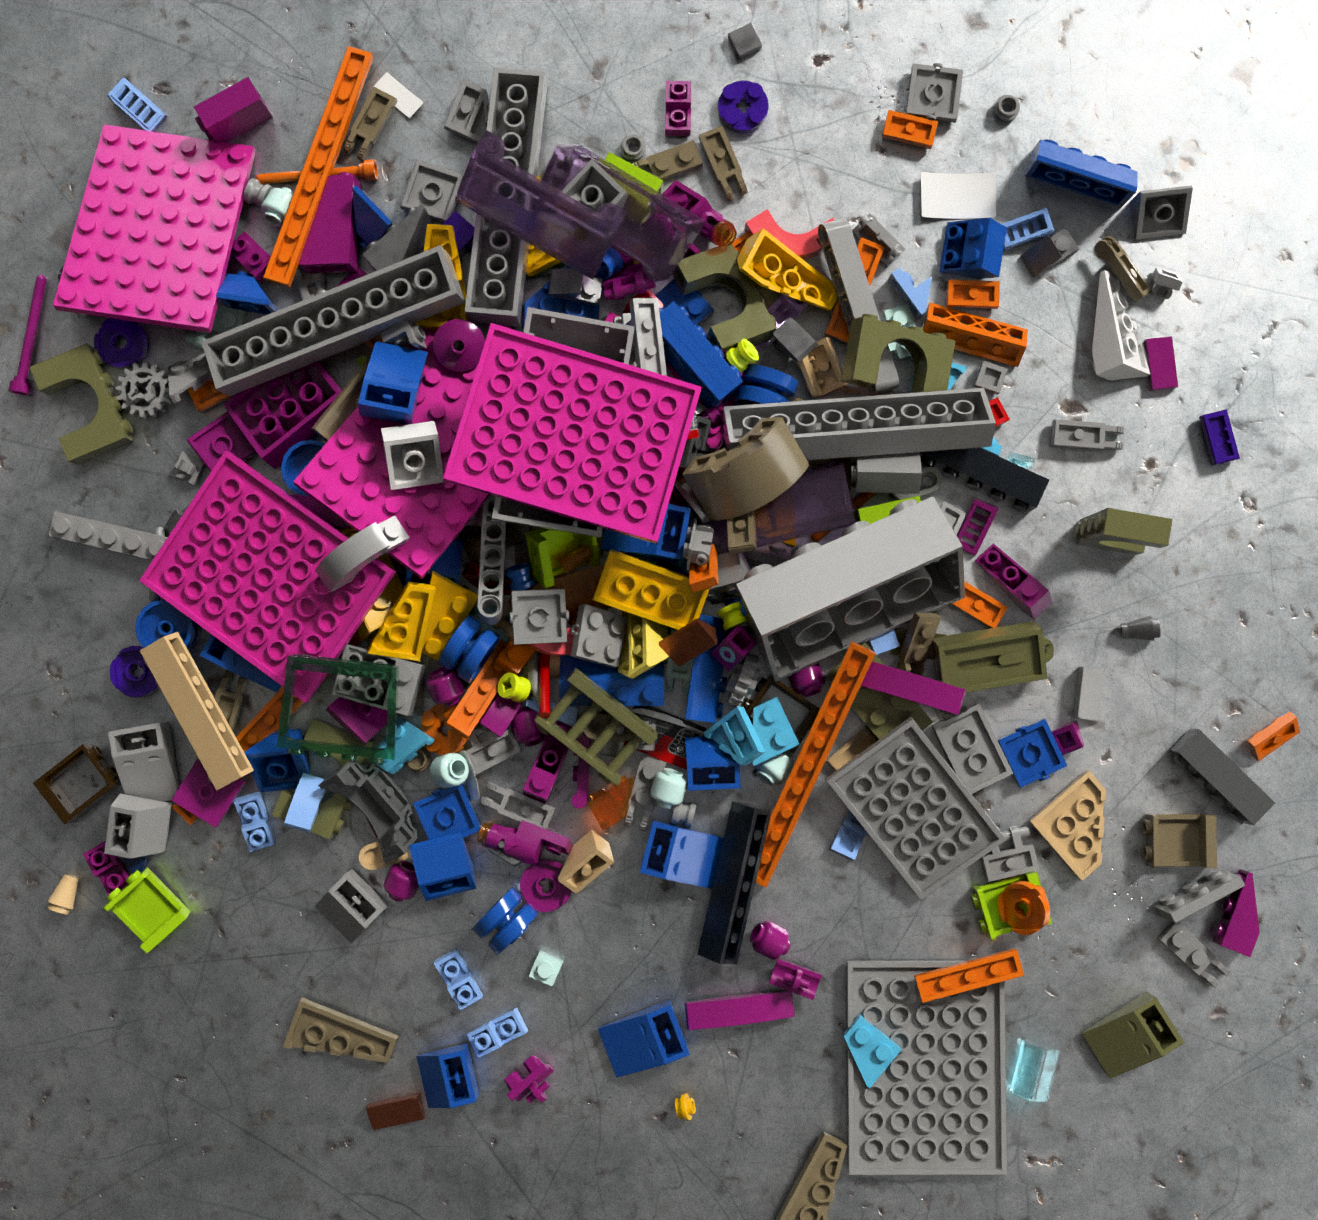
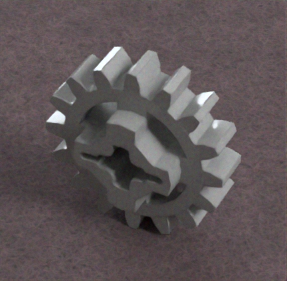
[115,362,172,419]
[725,652,761,708]

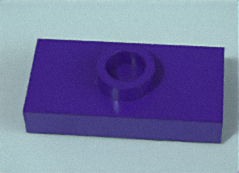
[1199,409,1240,466]

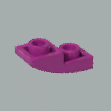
[665,81,691,136]
[478,693,522,738]
[83,841,131,895]

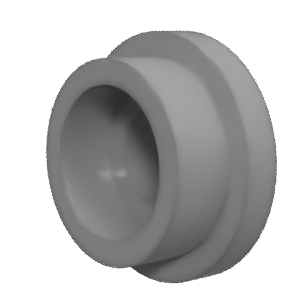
[994,95,1020,121]
[620,135,646,161]

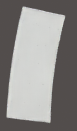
[374,72,424,118]
[458,750,479,801]

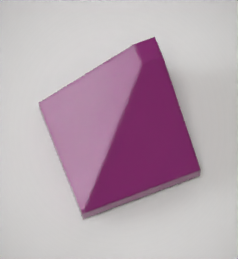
[1051,720,1084,755]

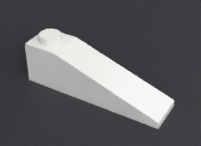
[1092,270,1151,381]

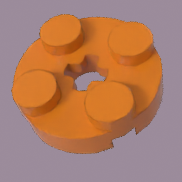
[420,704,471,755]
[997,881,1050,935]

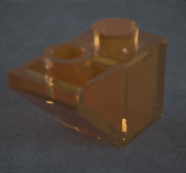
[587,775,635,830]

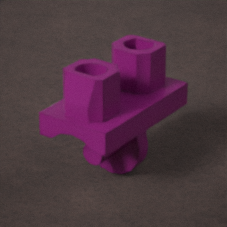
[768,958,822,1000]
[504,1055,555,1104]

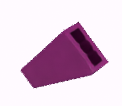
[299,172,362,274]

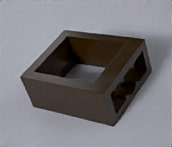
[742,675,820,754]
[33,743,122,824]

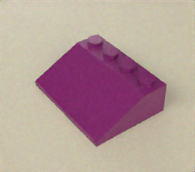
[223,361,343,469]

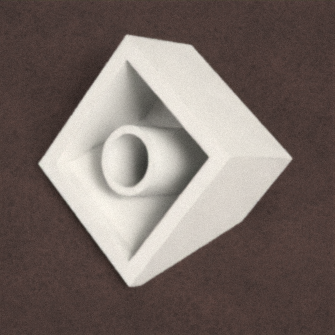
[381,421,444,490]

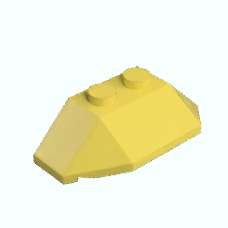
[618,611,669,679]

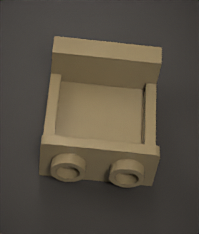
[1142,813,1217,868]

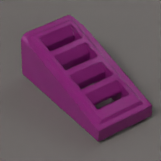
[956,497,998,556]

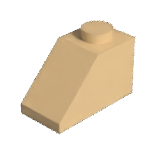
[558,829,614,894]

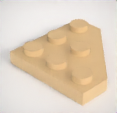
[1028,770,1106,881]

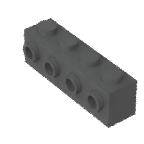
[1170,729,1275,825]

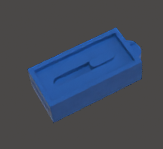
[659,301,743,409]

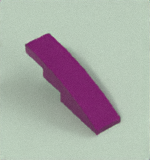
[861,661,966,715]
[685,990,795,1030]

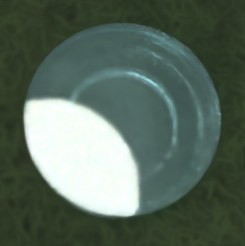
[1008,453,1036,469]

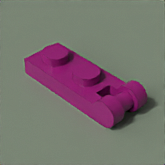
[571,735,591,809]

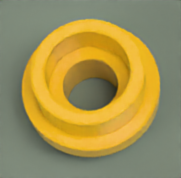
[675,1093,696,1121]

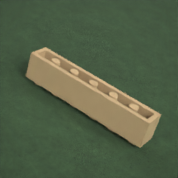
[140,632,254,790]

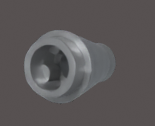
[1120,615,1161,641]

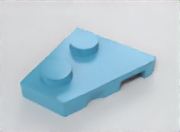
[752,697,800,766]
[703,706,765,766]
[371,715,435,774]
[843,1014,902,1088]

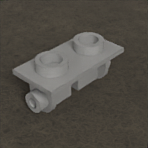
[852,213,905,267]
[683,517,714,570]

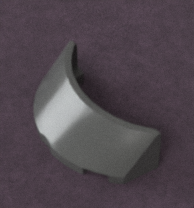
[318,760,417,864]

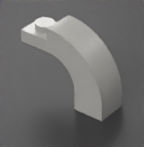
[315,516,410,592]

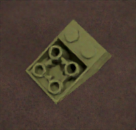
[1081,991,1185,1079]

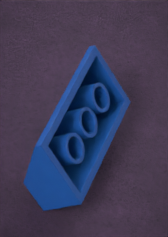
[1025,139,1138,208]
[684,614,734,723]
[559,655,664,706]

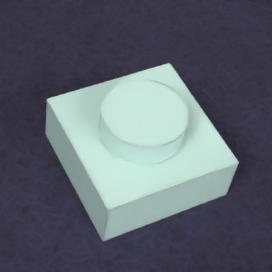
[529,951,563,986]

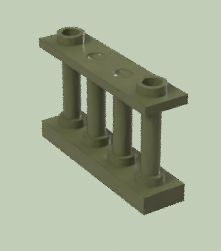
[534,667,658,786]

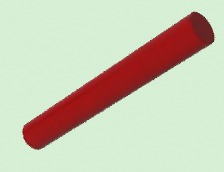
[539,652,550,718]

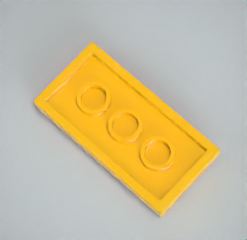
[593,549,710,630]

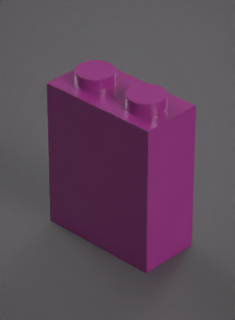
[194,77,273,143]

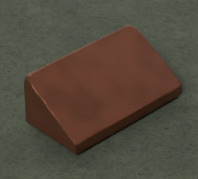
[659,618,717,666]
[366,1092,425,1130]

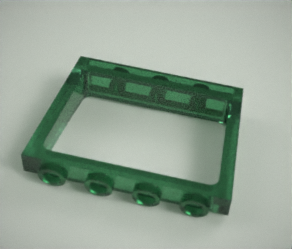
[276,653,399,763]

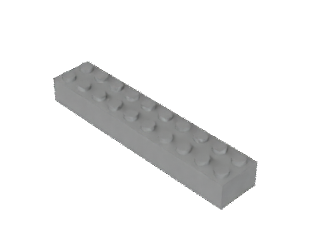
[465,68,547,327]
[201,245,466,396]
[723,388,996,460]

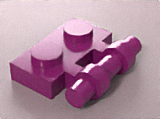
[603,260,656,301]

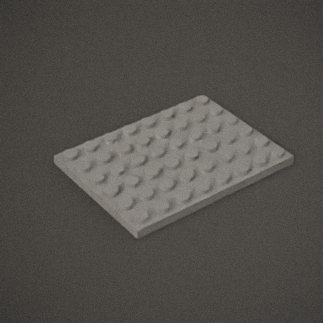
[846,961,1007,1175]

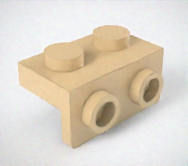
[795,337,848,398]

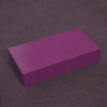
[1144,336,1178,391]

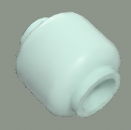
[261,187,294,227]
[756,750,794,786]
[430,752,469,788]
[650,768,688,809]

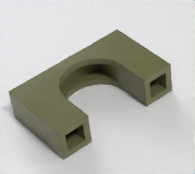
[672,242,777,358]
[841,314,955,393]
[29,343,133,465]
[1074,508,1173,555]
[272,718,375,839]

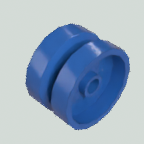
[734,364,799,405]
[281,440,325,496]
[135,599,202,650]
[438,616,501,684]
[472,887,538,955]

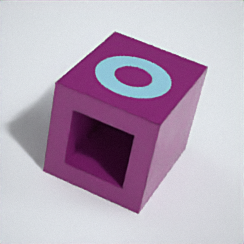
[711,625,757,671]

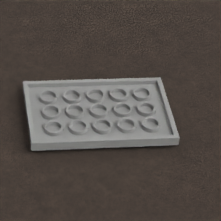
[826,717,1006,900]

